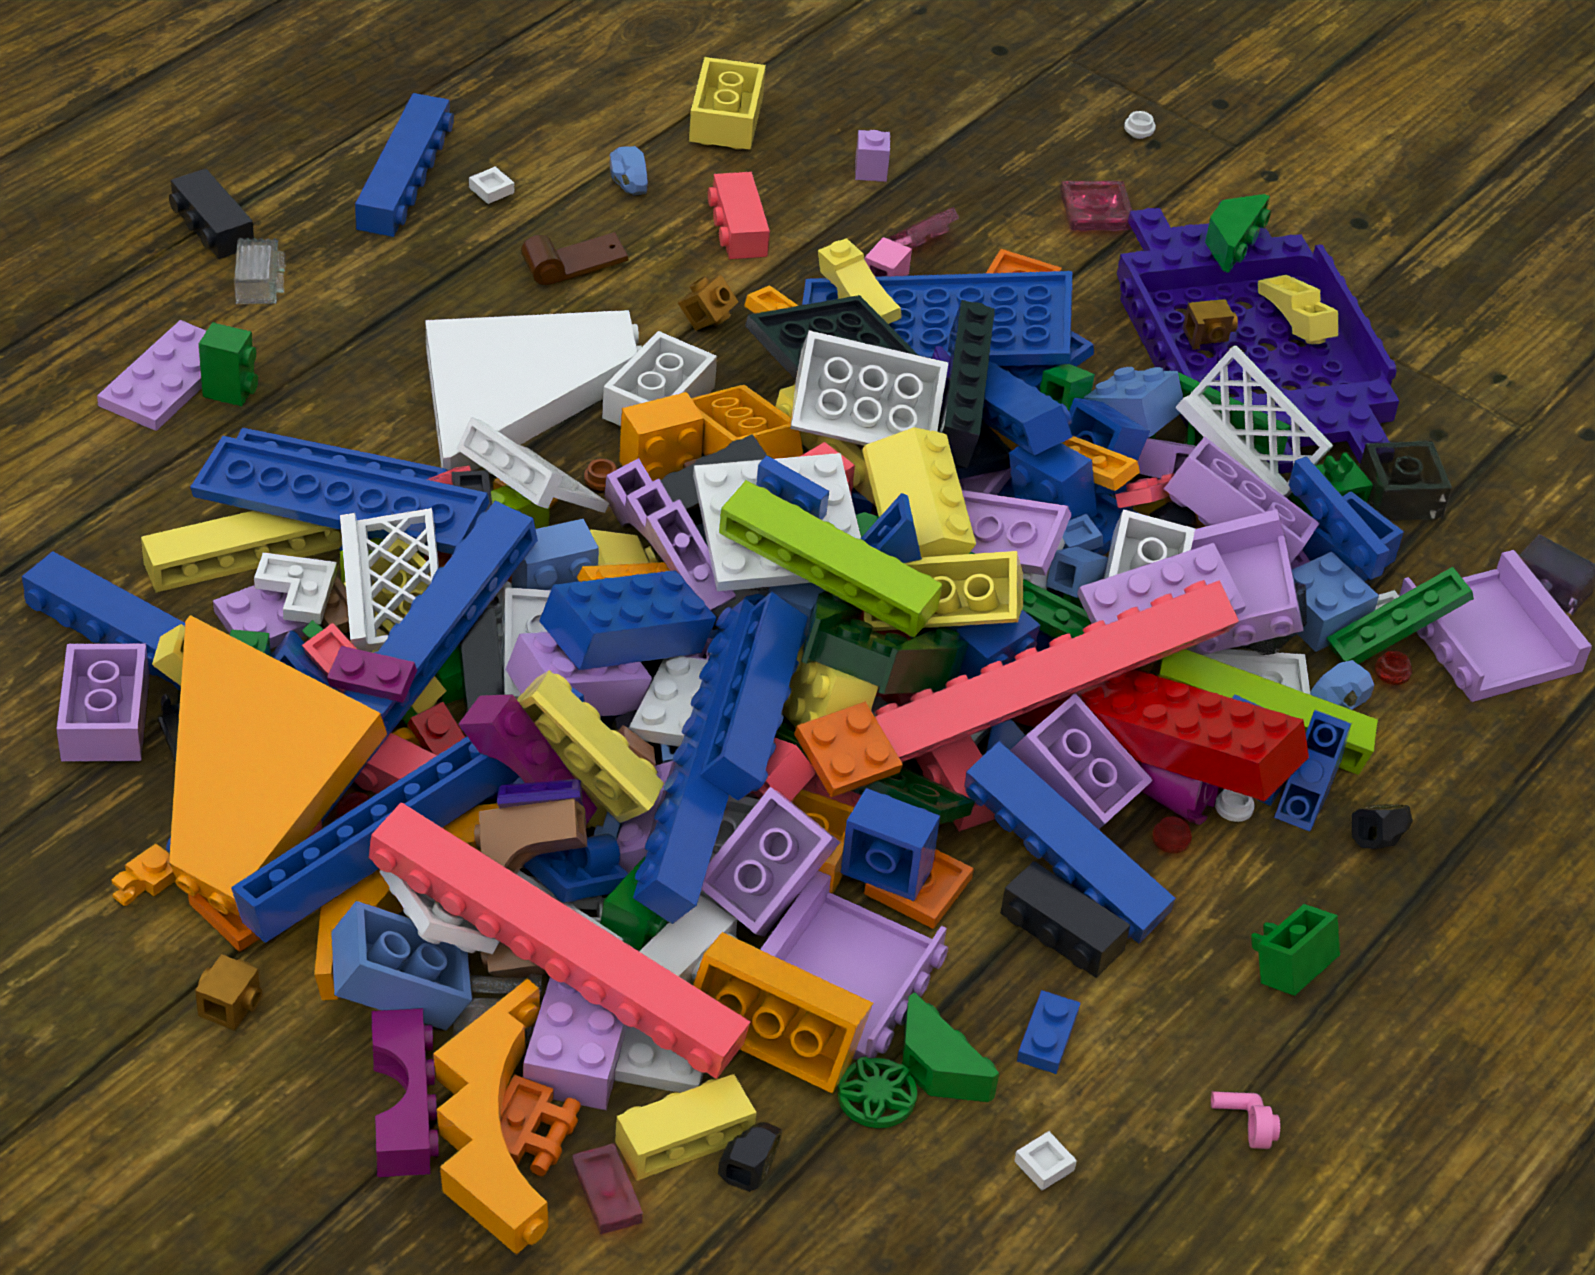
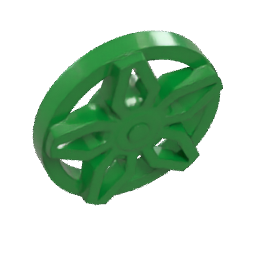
[837,1056,917,1128]

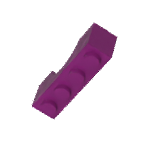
[458,694,597,825]
[372,1008,439,1177]

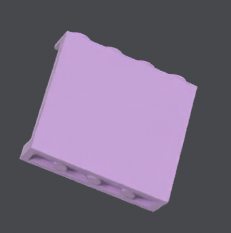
[1187,509,1303,655]
[1399,550,1592,702]
[760,871,948,1060]

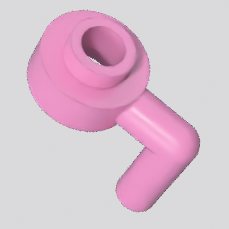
[1211,1092,1280,1149]

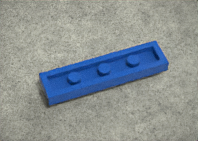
[1288,456,1390,580]

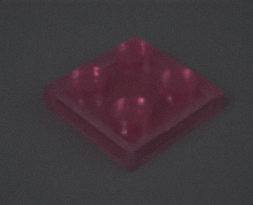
[1060,181,1132,231]

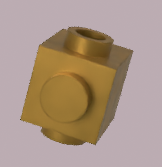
[195,954,263,1031]

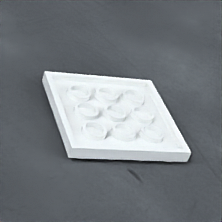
[693,453,861,591]

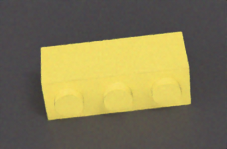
[615,1074,756,1181]

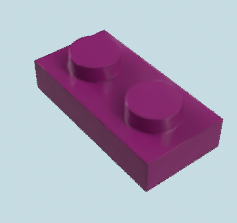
[327,646,417,703]

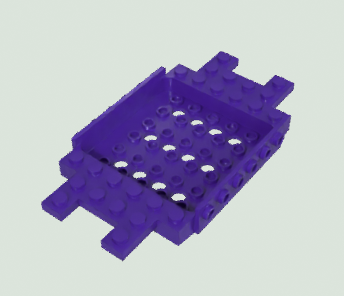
[1117,202,1399,474]

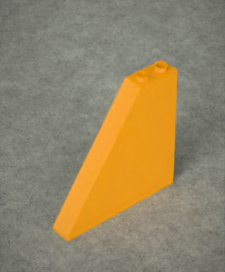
[169,615,387,916]

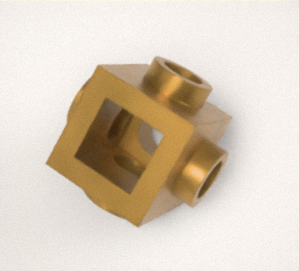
[678,274,739,331]

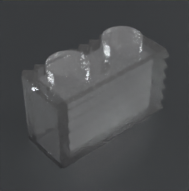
[234,238,285,304]

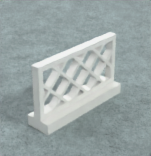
[1175,346,1333,498]
[457,417,609,513]
[340,508,439,653]

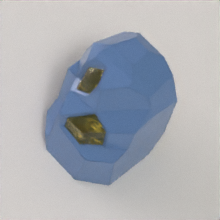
[609,146,647,196]
[1310,660,1374,710]

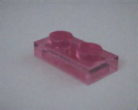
[889,207,959,248]
[572,1143,643,1235]

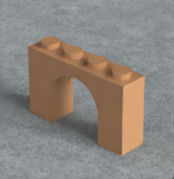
[474,798,587,980]

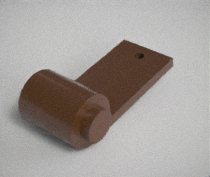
[521,232,629,285]

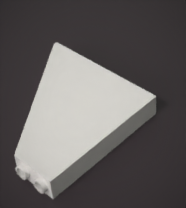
[425,310,642,471]

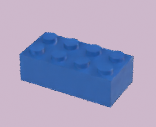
[539,570,717,670]

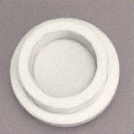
[1124,111,1155,139]
[1215,789,1254,822]

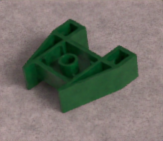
[802,591,969,694]

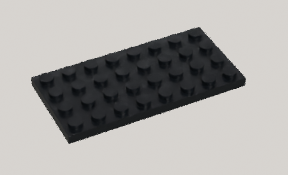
[745,295,1012,480]

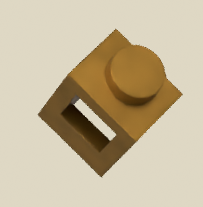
[1183,299,1238,350]

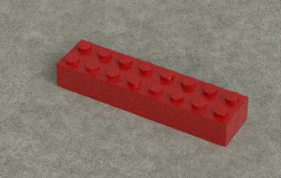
[1013,670,1309,802]

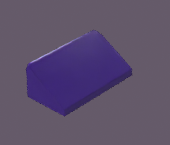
[497,779,583,808]

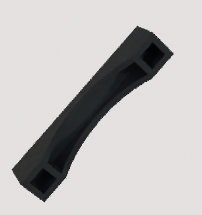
[937,300,995,468]

